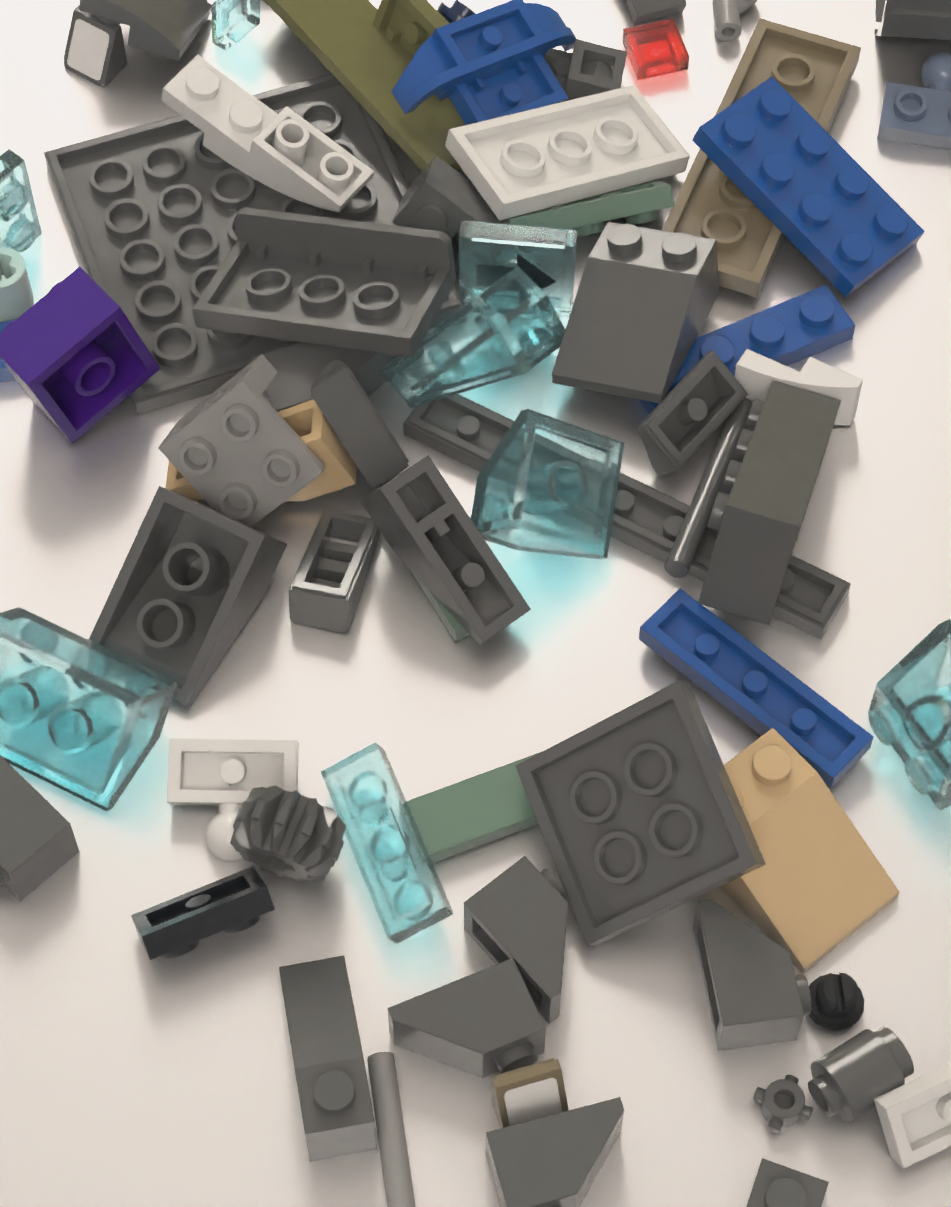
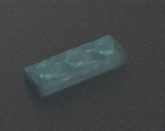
[321,742,454,944]

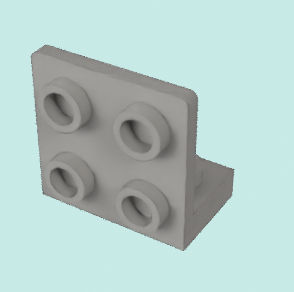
[158,354,324,527]

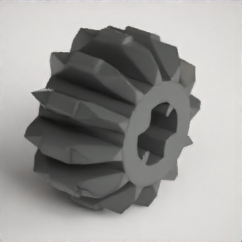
[230,786,346,882]

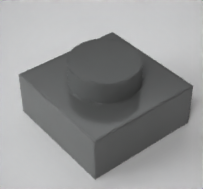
[746,1158,829,1207]

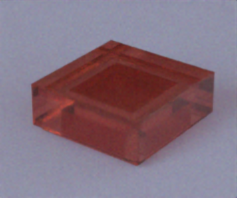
[622,19,690,80]

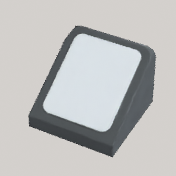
[64,5,127,87]

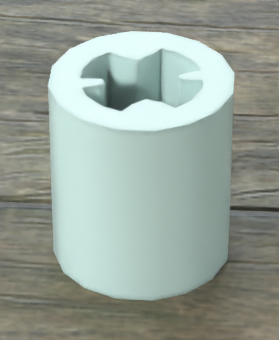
[0,247,34,322]

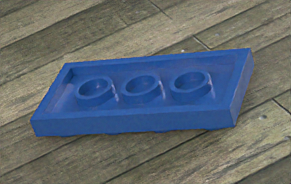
[692,76,925,298]

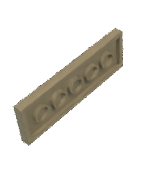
[662,18,861,298]

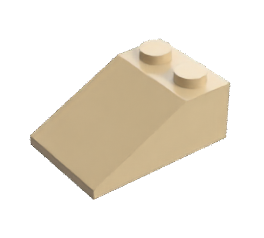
[720,728,899,974]

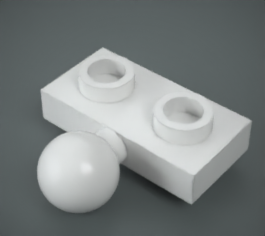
[167,738,299,862]

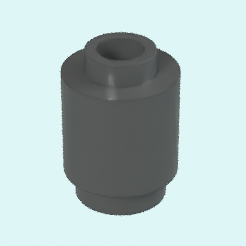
[808,1026,914,1123]

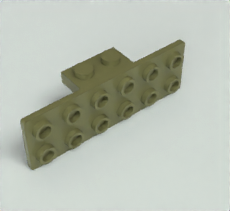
[263,0,465,171]

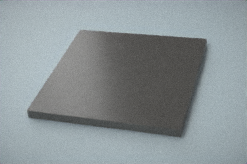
[43,73,464,415]

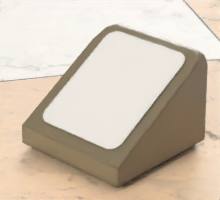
[492,1058,569,1129]

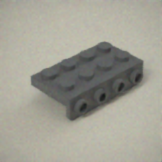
[192,207,457,358]

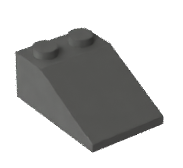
[551,222,719,403]
[82,486,287,706]

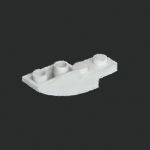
[161,55,374,212]

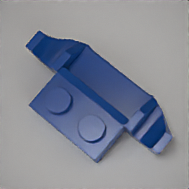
[391,0,577,125]

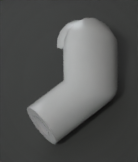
[712,0,758,41]

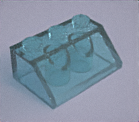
[0,606,178,812]

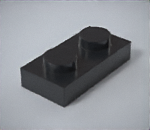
[131,866,275,960]

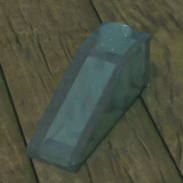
[379,266,565,408]

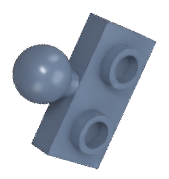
[877,52,951,150]

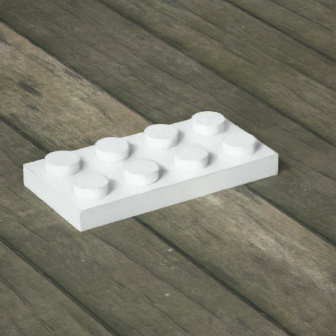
[445,85,691,221]

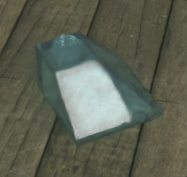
[471,409,624,559]

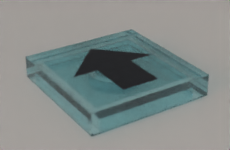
[459,221,578,318]

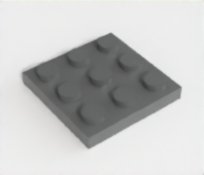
[516,681,766,946]

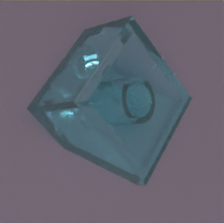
[868,619,951,811]

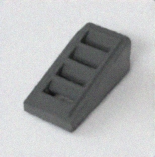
[288,510,380,633]

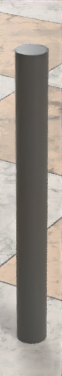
[664,398,753,578]

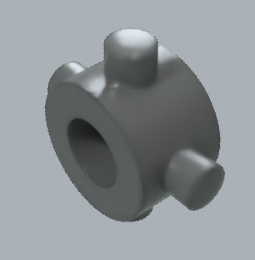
[753,1075,813,1133]

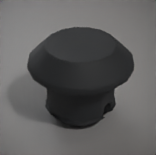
[808,972,864,1031]

